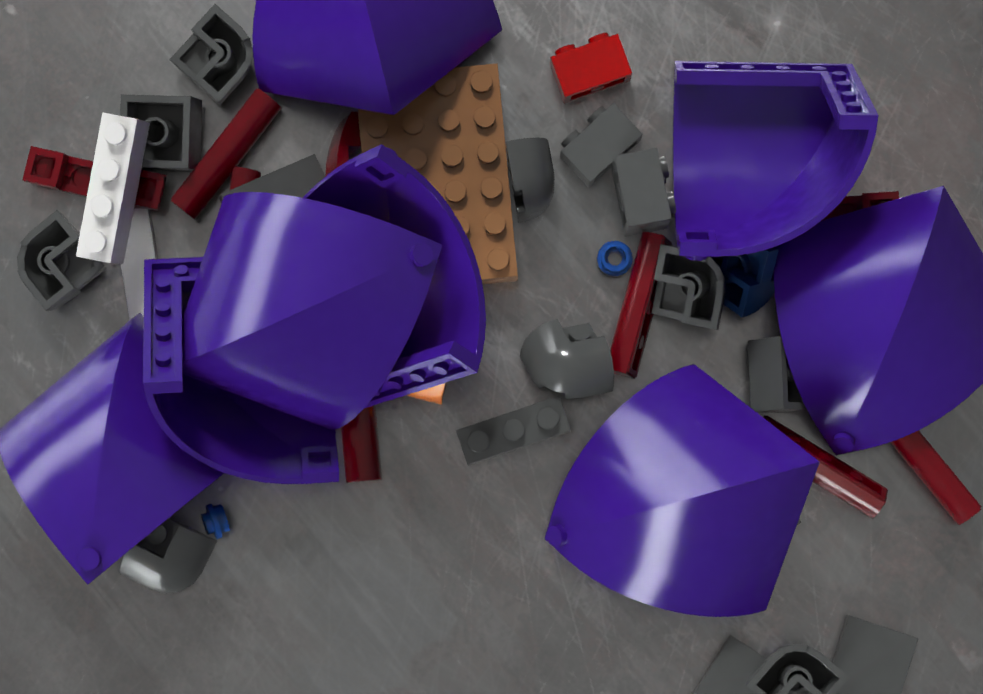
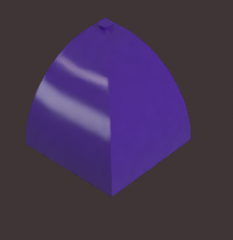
[252,0,502,115]
[673,61,879,261]
[303,144,486,408]
[774,186,983,456]
[183,192,442,430]
[143,257,339,484]
[0,313,226,585]
[544,364,820,617]

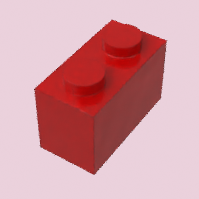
[550,33,632,104]

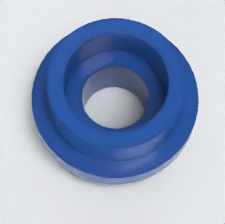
[597,241,633,277]
[201,504,230,539]

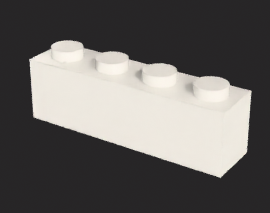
[76,112,150,264]

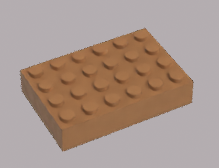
[358,63,518,285]

